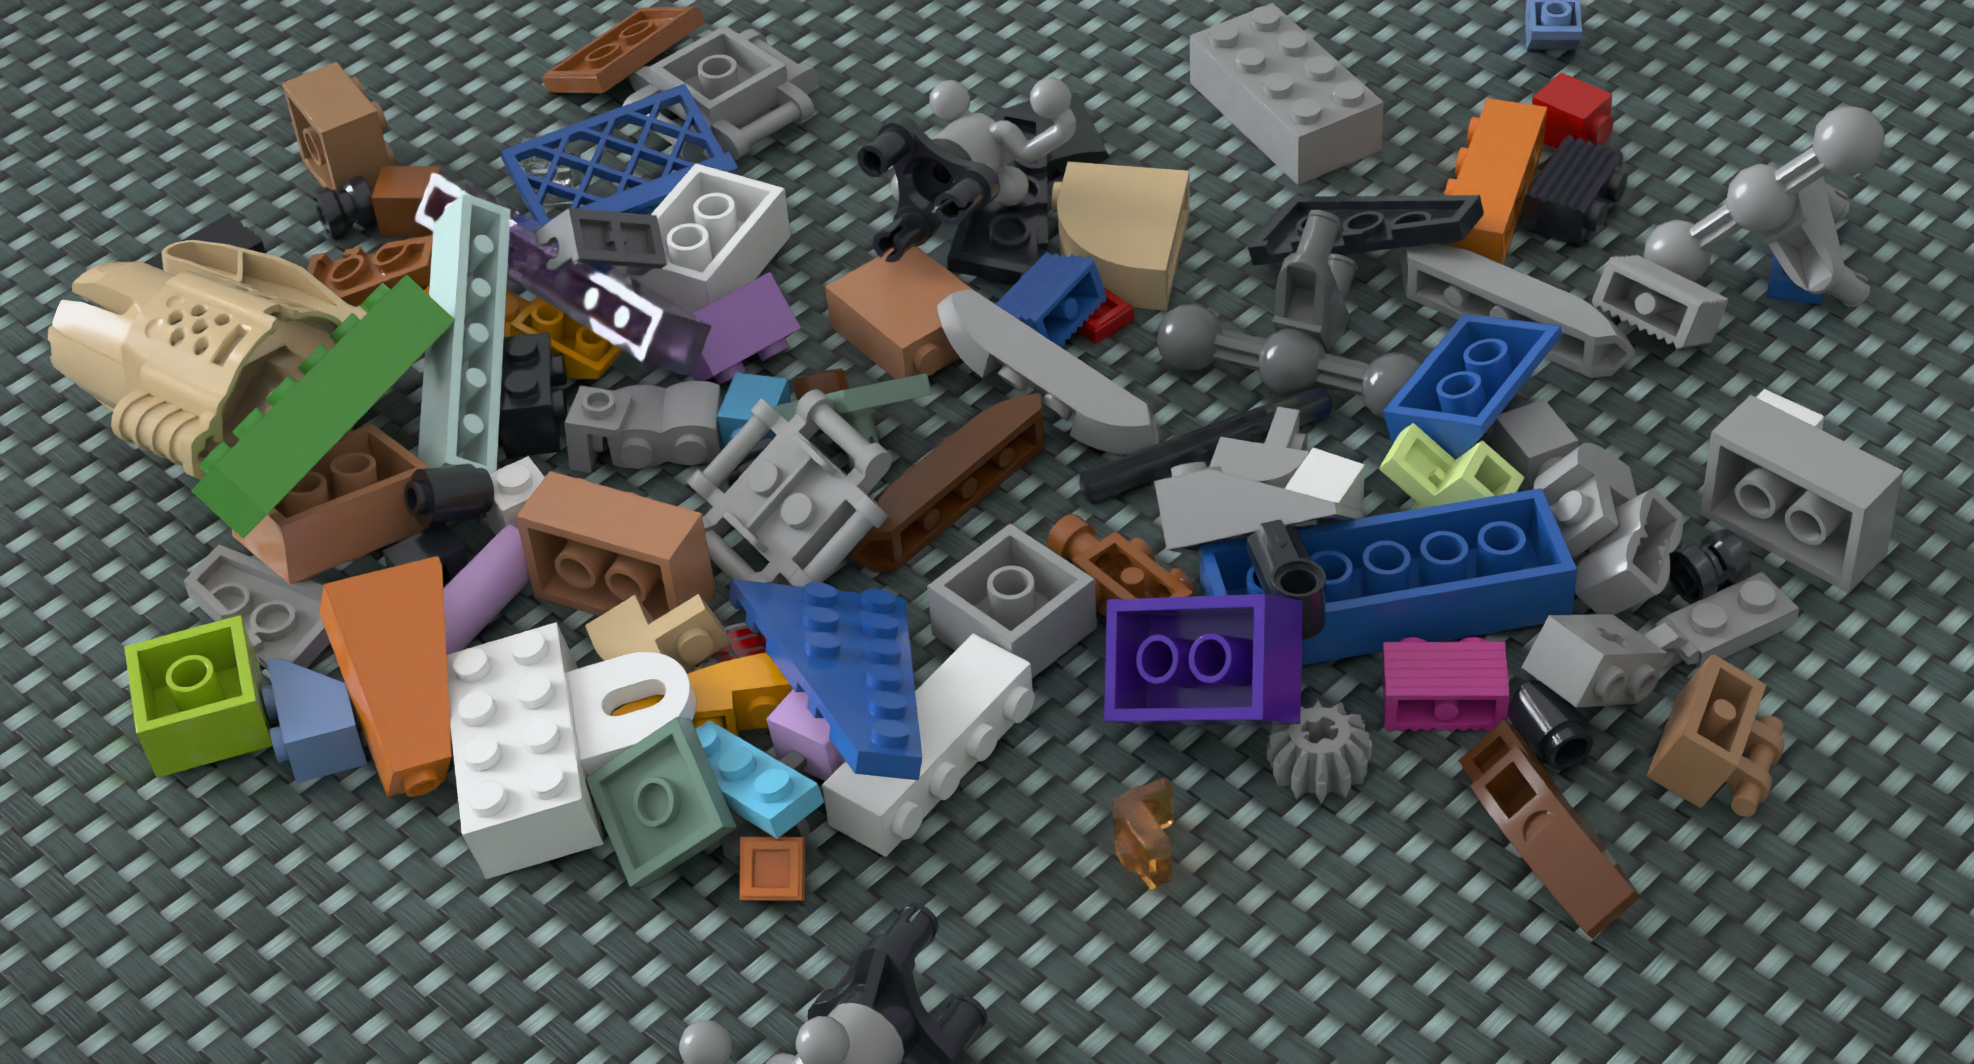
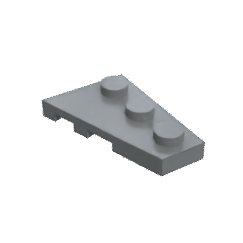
[183,545,330,671]

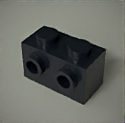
[499,332,568,458]

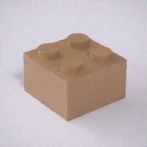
[282,62,397,194]

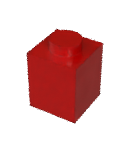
[1532,72,1614,149]

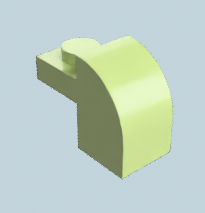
[1379,423,1524,510]

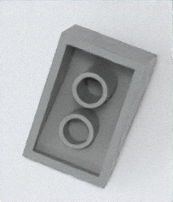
[1154,462,1363,556]

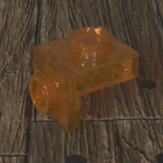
[1112,778,1174,890]

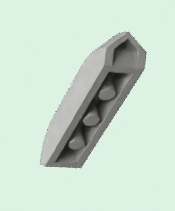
[1399,244,1635,378]
[937,289,1160,455]

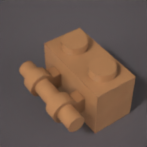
[1647,653,1785,817]

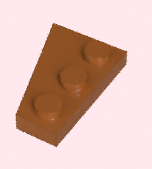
[307,235,433,307]

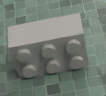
[1700,395,1904,593]

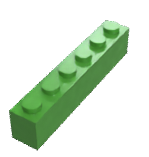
[191,274,455,539]

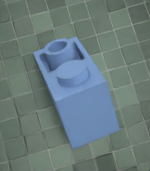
[1525,0,1582,50]
[261,658,367,783]

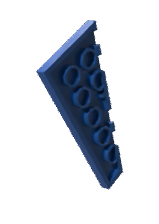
[729,579,922,780]

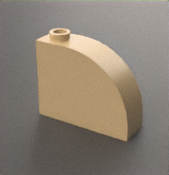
[1052,162,1190,311]

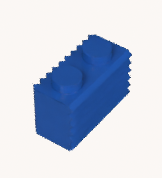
[994,252,1107,346]

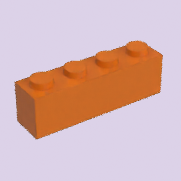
[1441,98,1547,265]

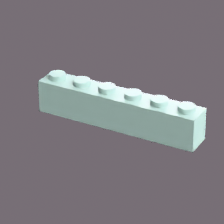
[418,192,511,474]

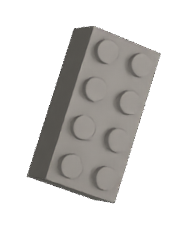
[1190,3,1384,185]

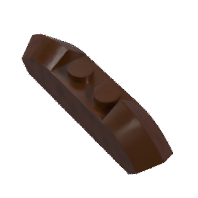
[849,393,1045,573]

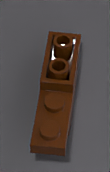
[1458,720,1641,939]

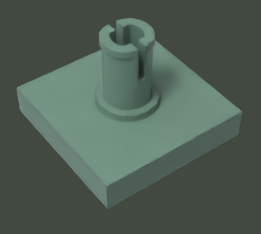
[775,373,931,469]
[585,717,737,888]

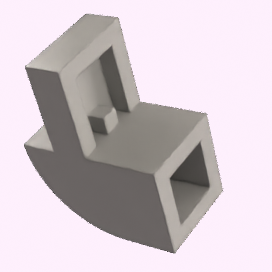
[1209,407,1309,489]
[1534,443,1637,558]

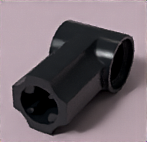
[1246,519,1326,640]

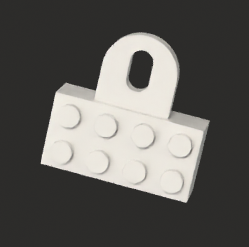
[447,622,696,879]

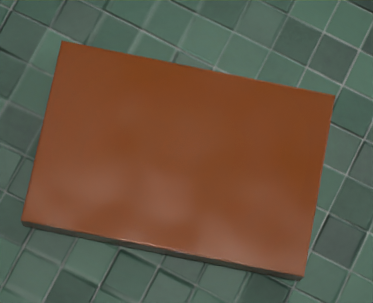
[541,6,705,93]

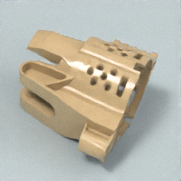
[48,240,424,479]

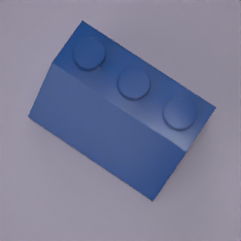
[1383,314,1563,459]

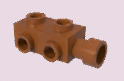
[1047,514,1195,618]

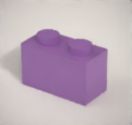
[666,272,801,385]

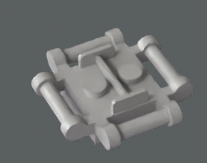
[623,25,819,161]
[687,389,892,587]

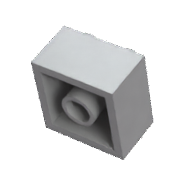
[927,524,1097,679]

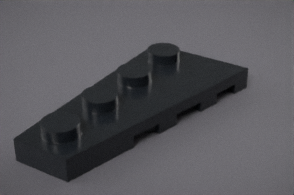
[947,107,1048,284]
[1248,195,1484,266]

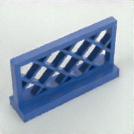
[501,84,738,259]

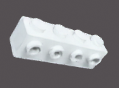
[822,634,1035,857]

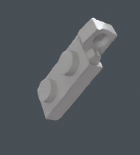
[1643,572,1799,672]

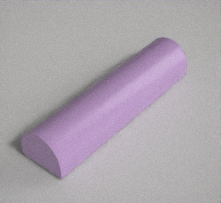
[443,524,530,655]

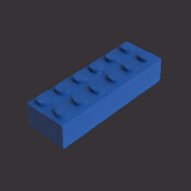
[1199,488,1577,665]

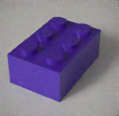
[1104,594,1303,726]

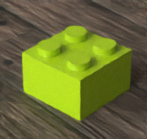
[124,615,273,778]

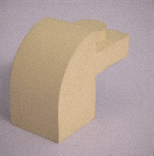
[585,594,732,671]

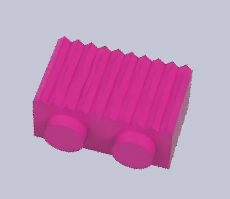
[1382,637,1509,732]

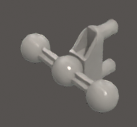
[1643,105,1885,307]

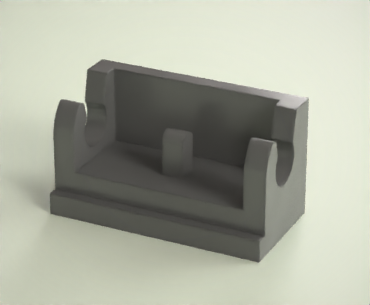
[536,208,667,276]

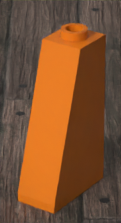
[319,556,452,798]

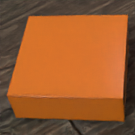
[739,837,805,901]

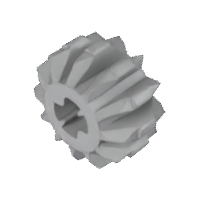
[1267,698,1372,803]

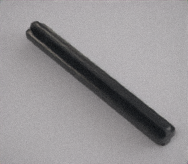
[1079,385,1333,503]

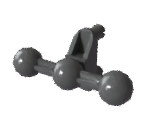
[1157,210,1421,420]

